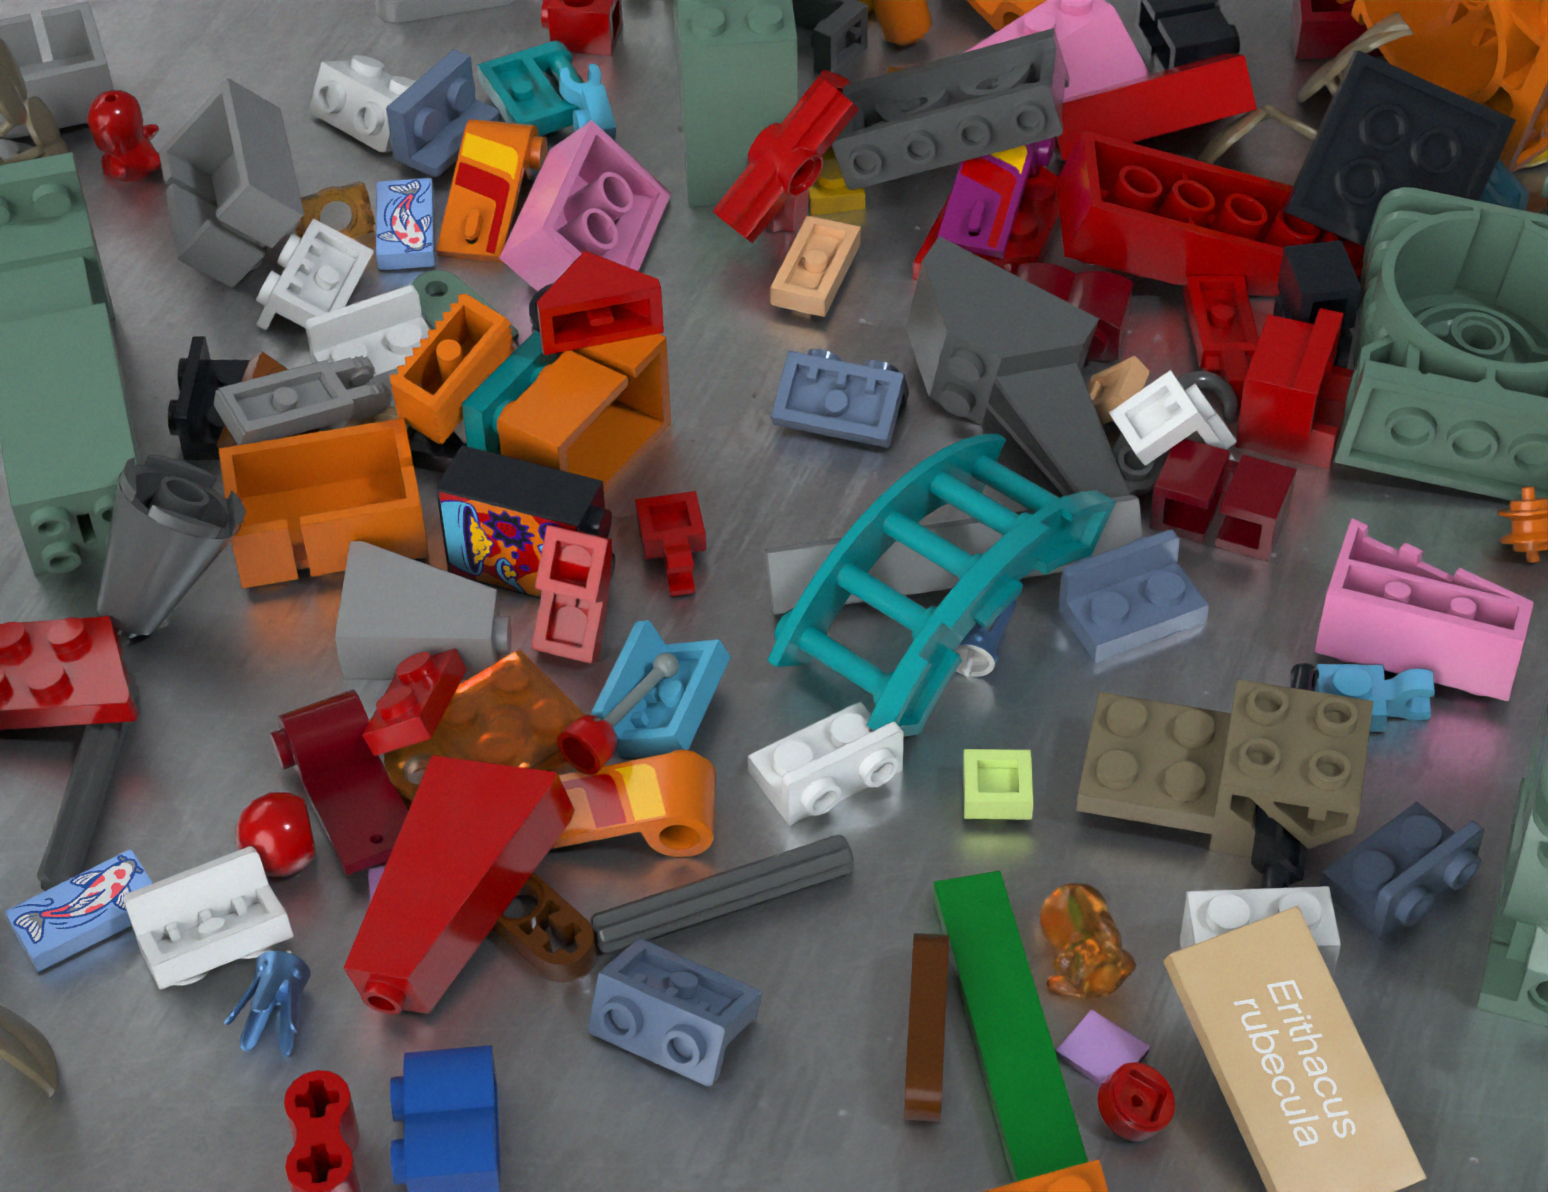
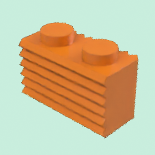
[389,293,515,444]

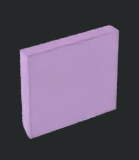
[1055,1009,1151,1085]

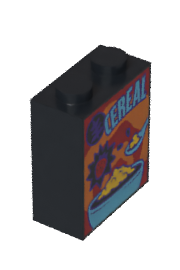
[436,445,616,599]

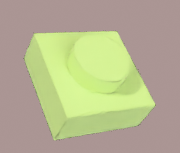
[963,749,1033,820]

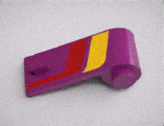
[937,137,1055,259]

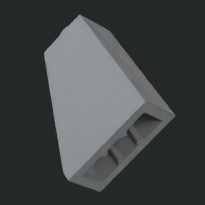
[335,541,512,680]

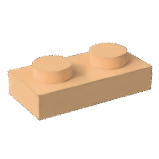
[770,215,861,317]

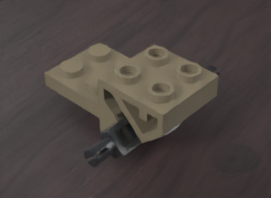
[1076,663,1373,889]

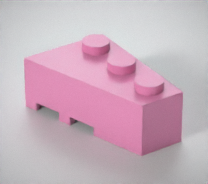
[1314,518,1534,701]

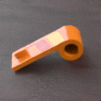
[551,750,717,858]

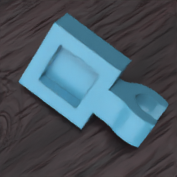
[559,63,616,141]
[1316,664,1435,732]

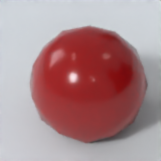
[235,792,316,877]

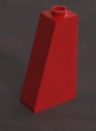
[1054,53,1257,161]
[343,755,575,1015]

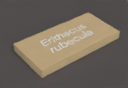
[1163,906,1427,1192]

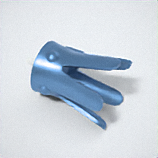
[954,600,1016,677]
[223,950,311,1056]

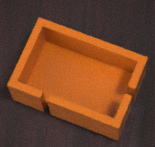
[497,334,671,494]
[218,418,429,589]

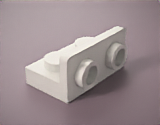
[255,218,374,331]
[305,285,430,389]
[748,701,904,826]

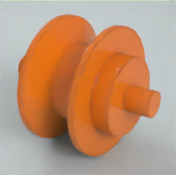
[1497,486,1548,563]

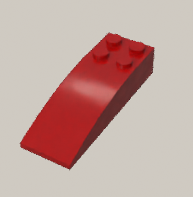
[1056,130,1364,297]

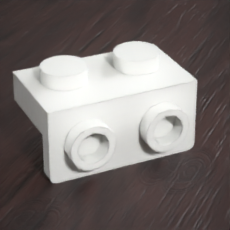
[309,55,416,153]
[123,846,294,990]

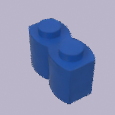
[390,1045,501,1192]

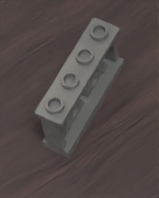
[832,28,1070,190]

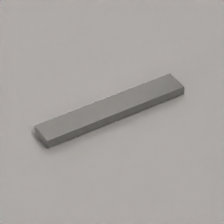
[764,495,1142,615]

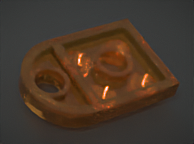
[384,649,585,811]

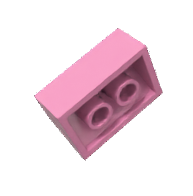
[964,0,1150,99]
[499,120,671,292]

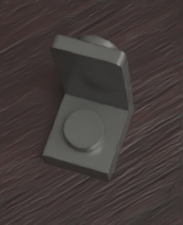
[792,0,868,75]

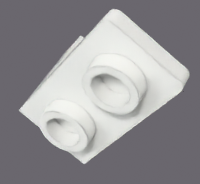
[1109,370,1237,466]

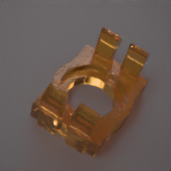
[295,181,376,239]

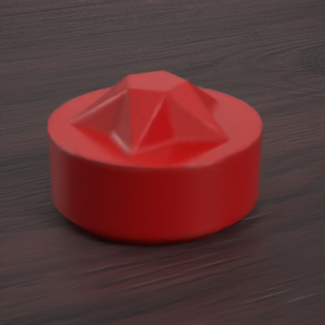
[1097,1062,1175,1141]

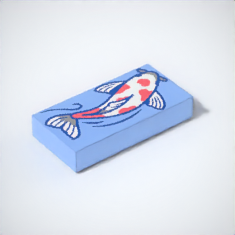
[376,178,435,270]
[4,849,153,973]

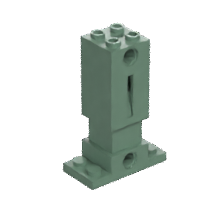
[0,152,142,575]

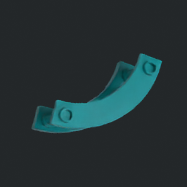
[767,433,1117,736]

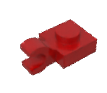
[635,491,707,597]

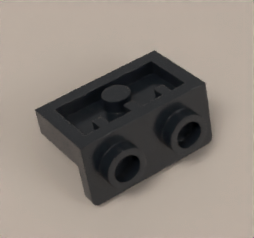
[168,336,251,460]

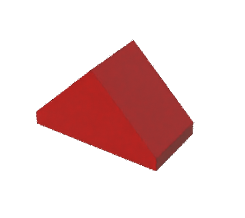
[537,250,664,355]

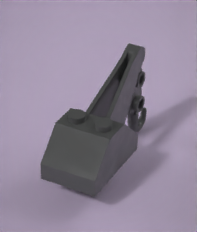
[906,236,1238,498]

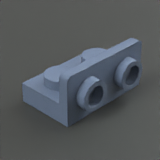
[386,49,500,177]
[771,349,909,448]
[1058,530,1209,663]
[1319,801,1485,940]
[588,938,763,1086]

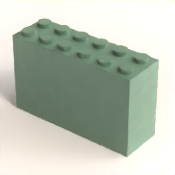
[672,0,798,207]

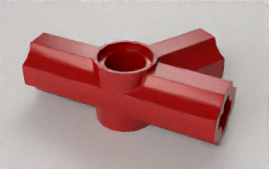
[712,76,859,244]

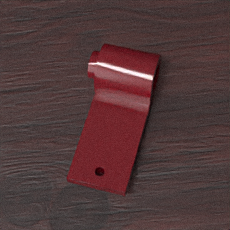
[269,689,408,876]

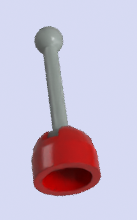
[557,652,679,775]

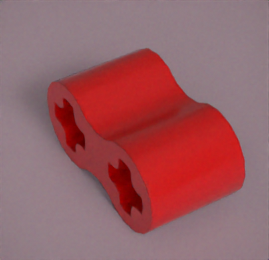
[283,1070,361,1192]

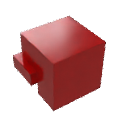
[1235,308,1354,470]

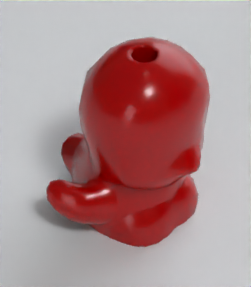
[87,90,161,182]

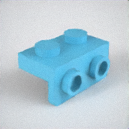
[592,620,731,759]

